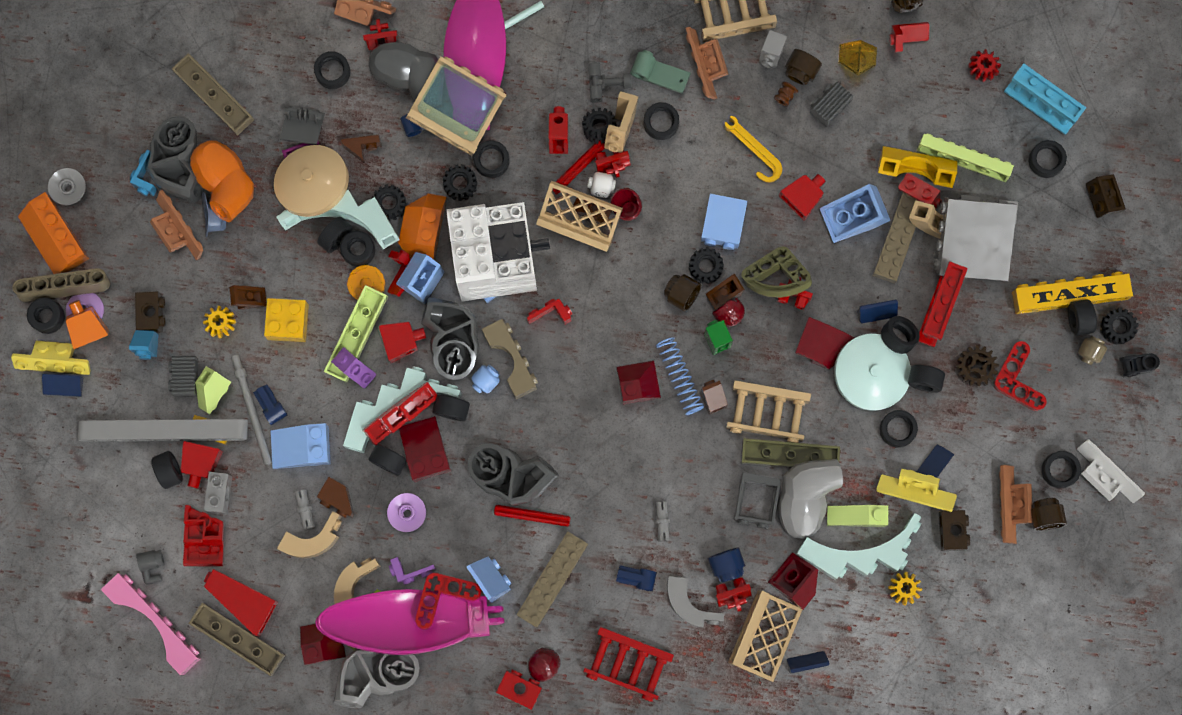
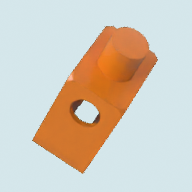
[66,300,109,349]

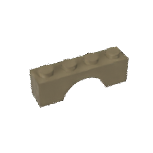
[482,319,538,400]

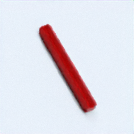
[552,140,605,195]
[494,505,571,527]

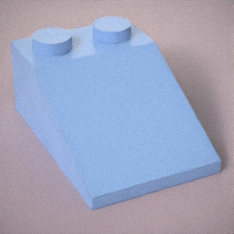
[819,184,891,243]
[271,423,331,469]
[467,557,511,603]

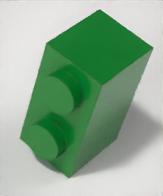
[704,320,733,355]

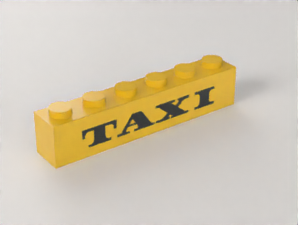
[1012,272,1133,314]

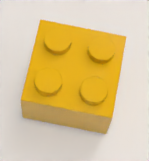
[264,298,309,342]

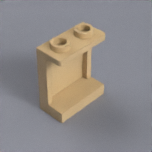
[604,91,638,153]

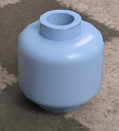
[471,365,500,393]

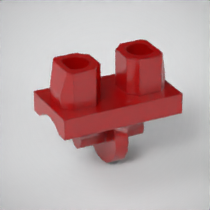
[363,18,398,50]
[595,150,631,178]
[777,276,813,310]
[716,577,752,612]

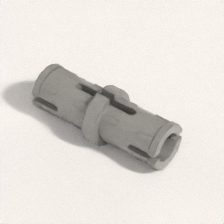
[294,489,315,530]
[655,502,670,542]

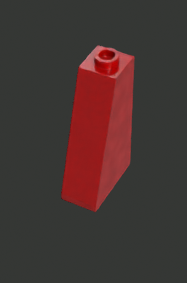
[204,569,278,637]

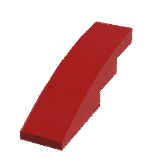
[363,382,437,445]

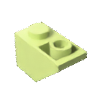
[195,366,231,414]

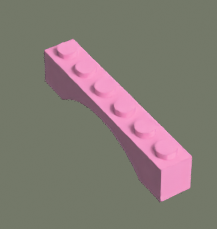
[101,573,201,675]

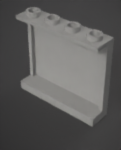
[934,197,1017,281]

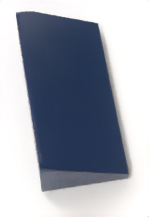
[857,299,898,324]
[42,374,84,397]
[916,444,954,478]
[787,651,830,674]

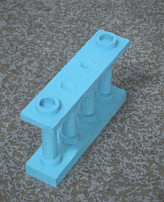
[1004,64,1087,135]

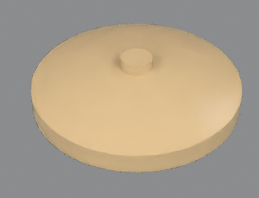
[274,145,349,217]

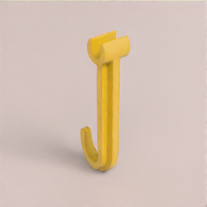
[724,116,782,183]

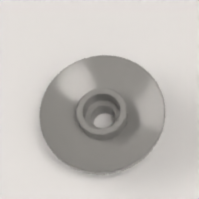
[48,168,86,205]

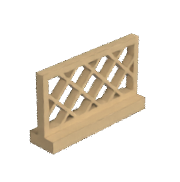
[536,181,623,252]
[728,590,802,682]

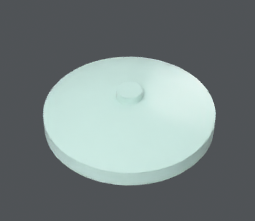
[834,334,911,411]

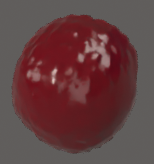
[610,188,642,221]
[712,298,745,327]
[528,647,560,682]

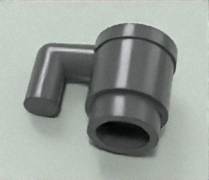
[136,550,164,585]

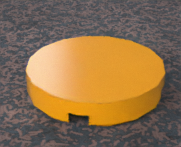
[347,265,385,301]

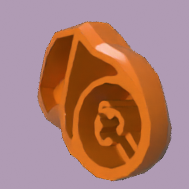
[190,140,254,222]

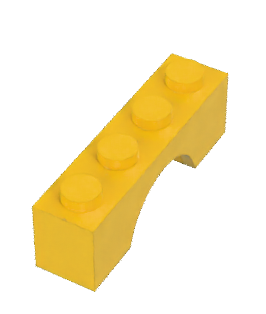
[878,146,957,188]

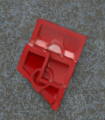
[183,505,224,566]

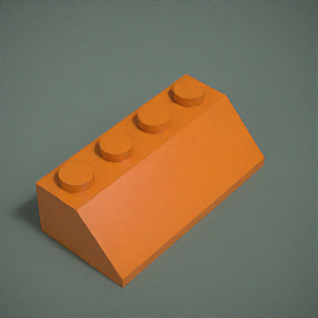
[18,192,90,274]

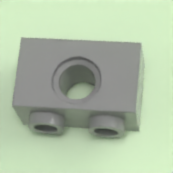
[759,30,787,68]
[204,472,232,515]

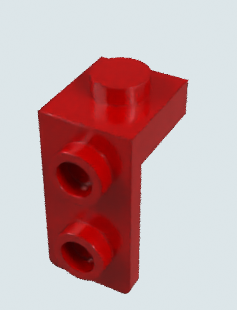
[889,22,929,52]
[898,173,942,210]
[387,250,411,297]
[527,299,572,325]

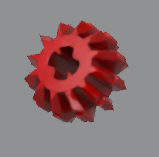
[968,49,1001,82]

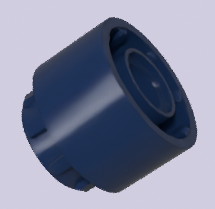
[707,547,746,583]

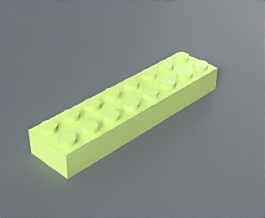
[917,133,1014,182]
[324,285,388,382]

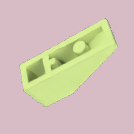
[827,505,888,527]

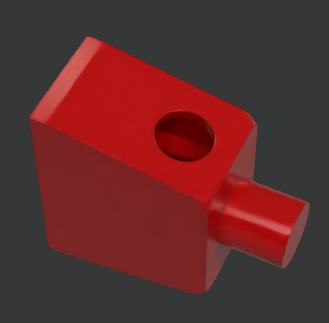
[549,106,568,154]
[779,174,826,221]
[379,322,427,363]
[181,441,223,489]

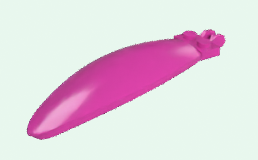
[443,0,506,132]
[315,589,505,655]

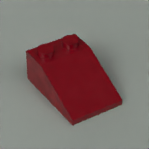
[399,416,451,482]

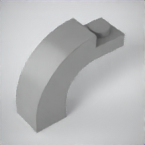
[667,576,724,628]

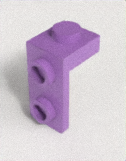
[331,347,376,388]
[389,557,436,585]

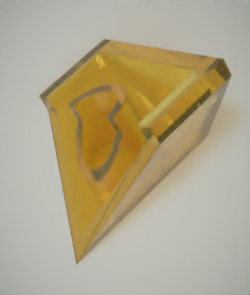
[838,40,877,76]

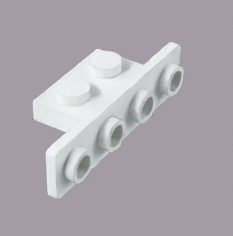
[1077,439,1145,503]

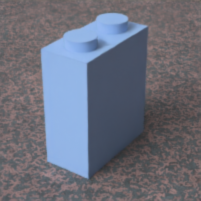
[701,194,747,250]

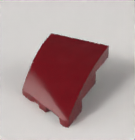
[795,317,855,370]

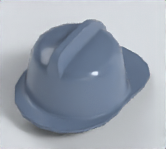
[202,192,226,237]

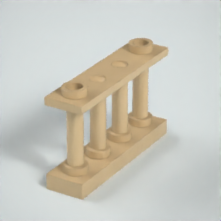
[694,0,777,42]
[726,381,811,443]

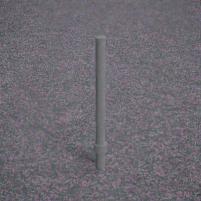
[231,355,272,466]

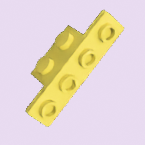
[11,341,91,375]
[876,469,957,512]

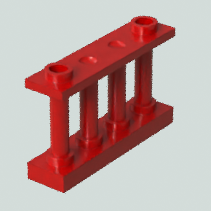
[919,261,968,348]
[583,627,674,702]

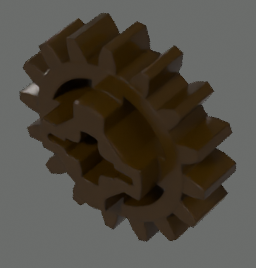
[956,345,999,388]

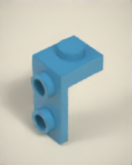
[130,149,157,196]

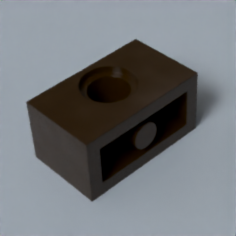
[135,291,166,333]
[939,510,970,551]

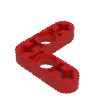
[993,341,1047,411]
[415,573,481,630]

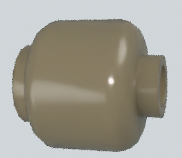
[1078,335,1107,365]

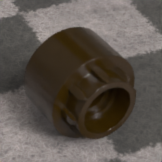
[785,49,822,86]
[664,274,702,312]
[1031,498,1067,531]

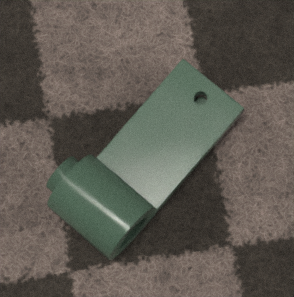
[630,50,691,94]

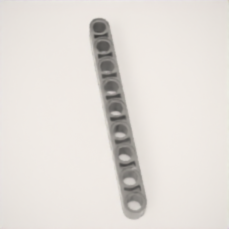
[77,419,248,442]

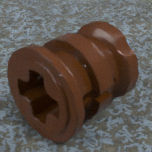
[774,81,798,107]

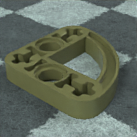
[741,246,812,297]

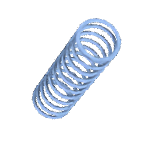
[656,337,704,415]

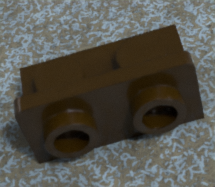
[1086,174,1126,218]

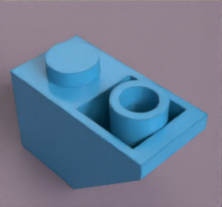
[129,330,159,360]

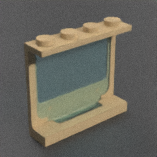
[406,56,506,156]

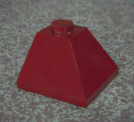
[616,361,661,405]
[768,552,818,610]
[300,624,346,665]

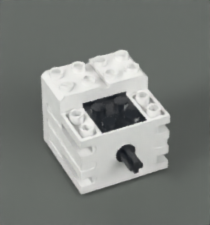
[446,202,550,302]

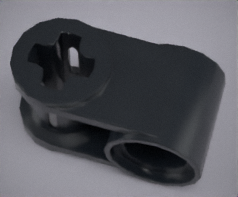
[1119,353,1160,378]

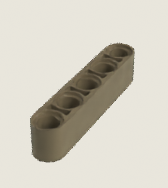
[12,268,110,302]

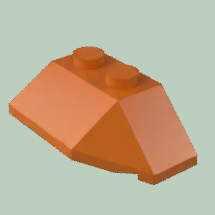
[398,193,447,260]

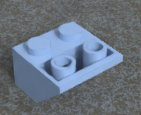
[396,252,444,304]

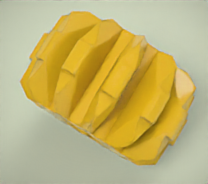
[203,306,236,339]
[888,572,922,605]

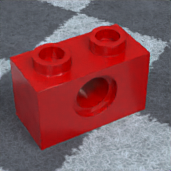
[496,669,542,710]

